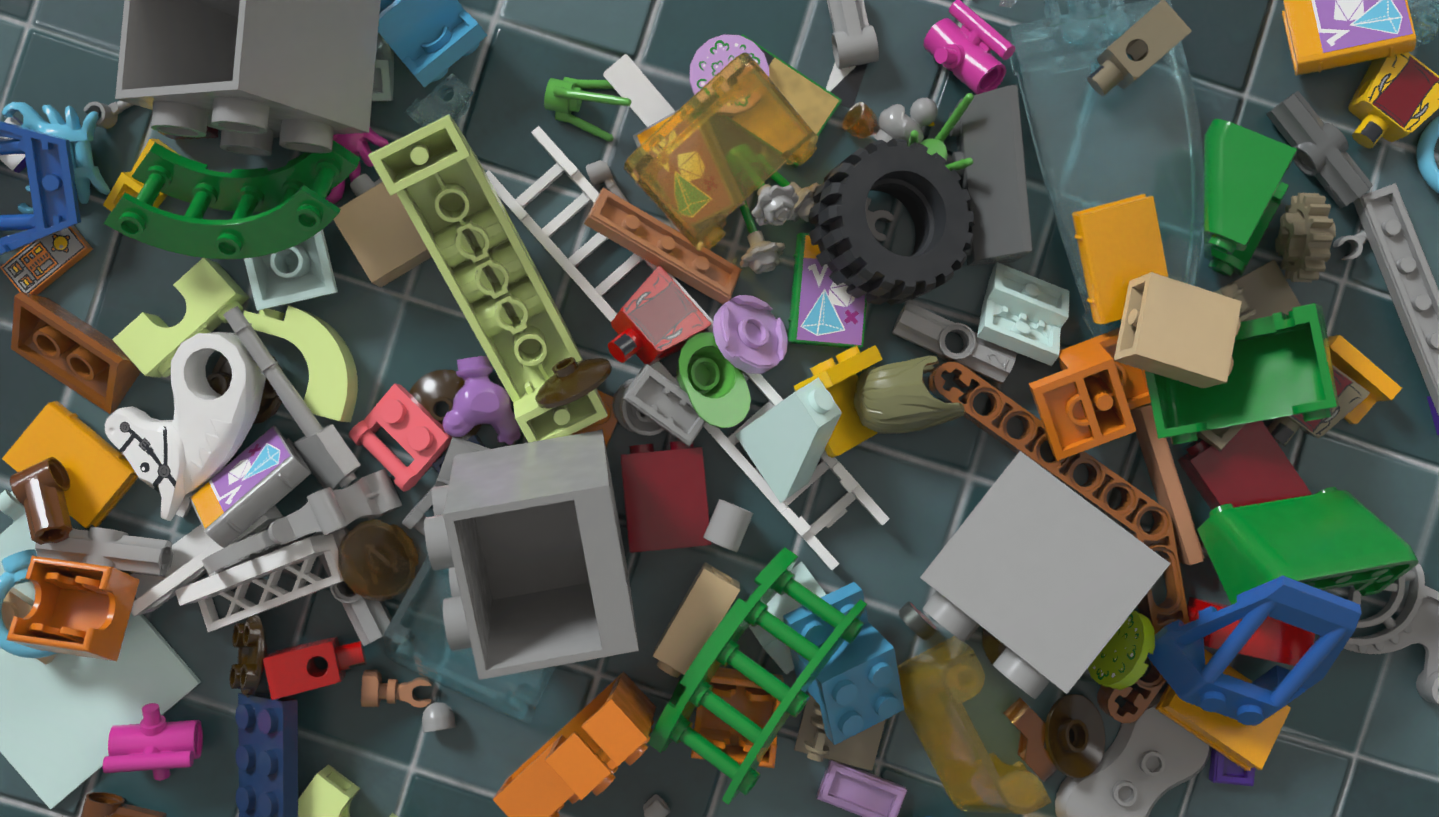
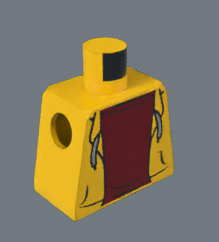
[1348,52,1439,148]

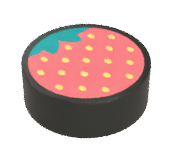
[898,601,937,640]

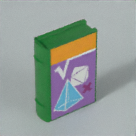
[787,233,867,349]

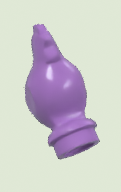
[443,356,521,445]

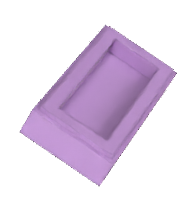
[816,760,907,817]

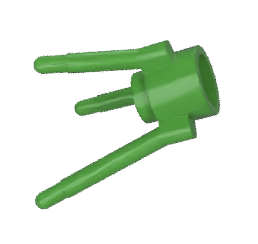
[544,77,632,142]
[909,93,974,171]

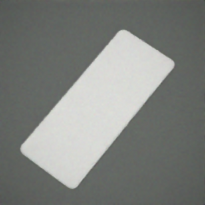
[603,54,675,127]

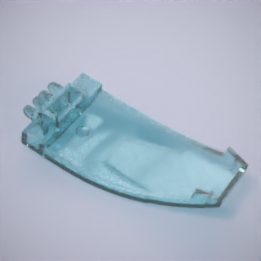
[1006,0,1204,337]

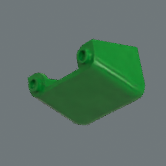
[1204,119,1297,277]
[1145,303,1339,445]
[1197,487,1419,619]

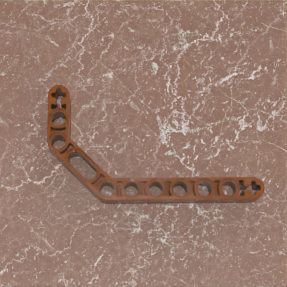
[928,362,1190,723]

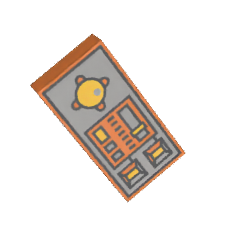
[0,226,93,295]

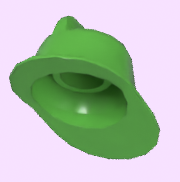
[676,332,751,428]

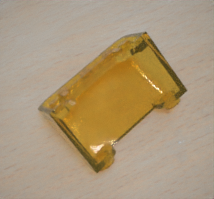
[624,52,818,252]
[898,636,1052,815]

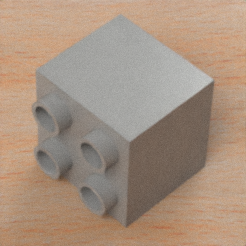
[115,0,381,156]
[424,430,639,680]
[920,451,1170,699]

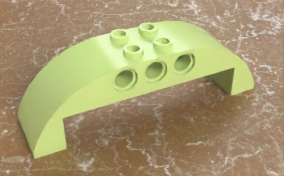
[368,114,608,442]

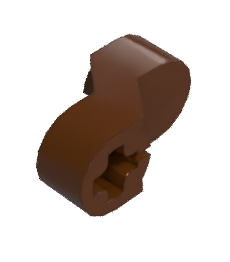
[1003,697,1058,782]

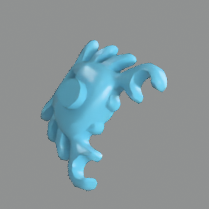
[2,102,110,214]

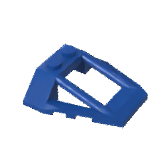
[0,121,81,256]
[1147,576,1362,726]

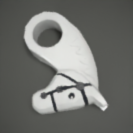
[105,332,266,521]

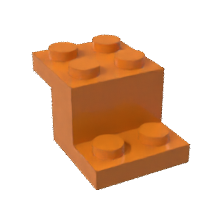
[1029,328,1151,461]

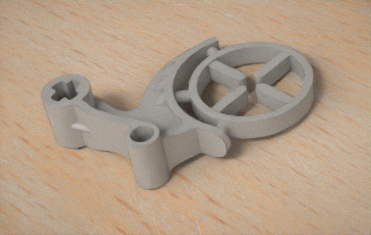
[202,469,403,576]
[1344,563,1439,706]

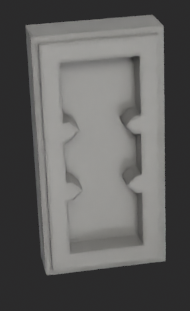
[621,364,706,446]

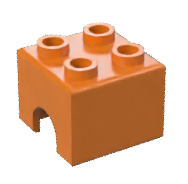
[6,556,140,662]
[691,667,784,768]

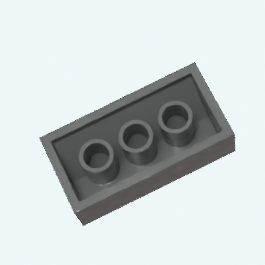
[949,85,1032,266]

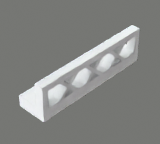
[131,505,283,616]
[175,534,346,632]

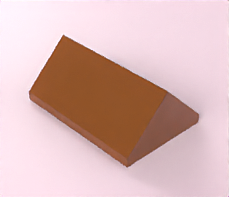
[11,292,141,414]

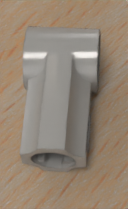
[827,0,879,69]
[703,499,754,552]

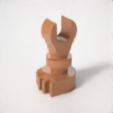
[361,669,433,708]

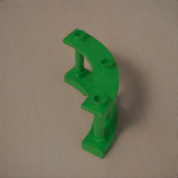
[104,140,360,259]
[648,547,867,805]

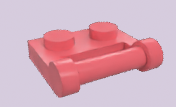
[349,384,452,492]

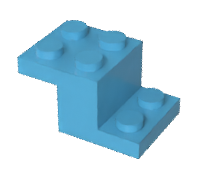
[378,0,488,87]
[783,582,905,745]

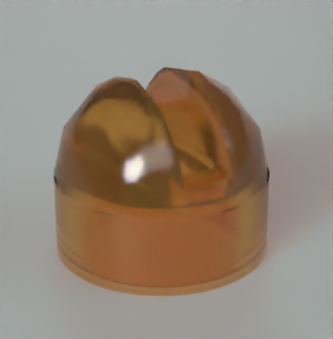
[842,102,878,138]

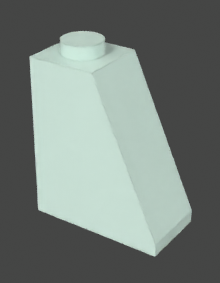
[735,377,842,503]

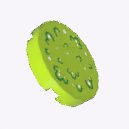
[1087,610,1155,690]

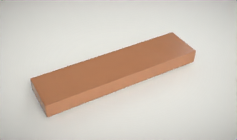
[584,188,742,305]
[1130,405,1204,565]

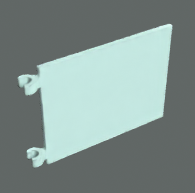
[0,490,201,810]

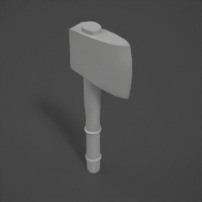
[223,306,361,490]

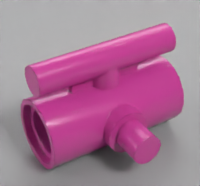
[923,0,1015,95]
[103,703,203,781]

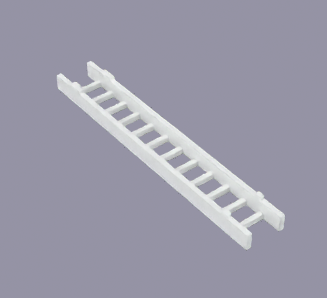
[486,126,890,570]

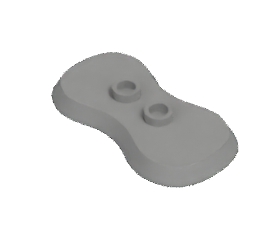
[1055,693,1212,817]

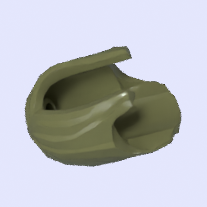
[853,356,965,434]

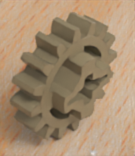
[1275,193,1336,283]

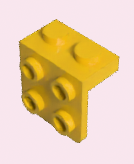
[793,345,883,458]

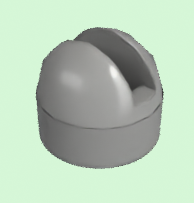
[422,702,456,733]

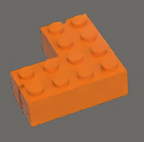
[493,671,656,817]

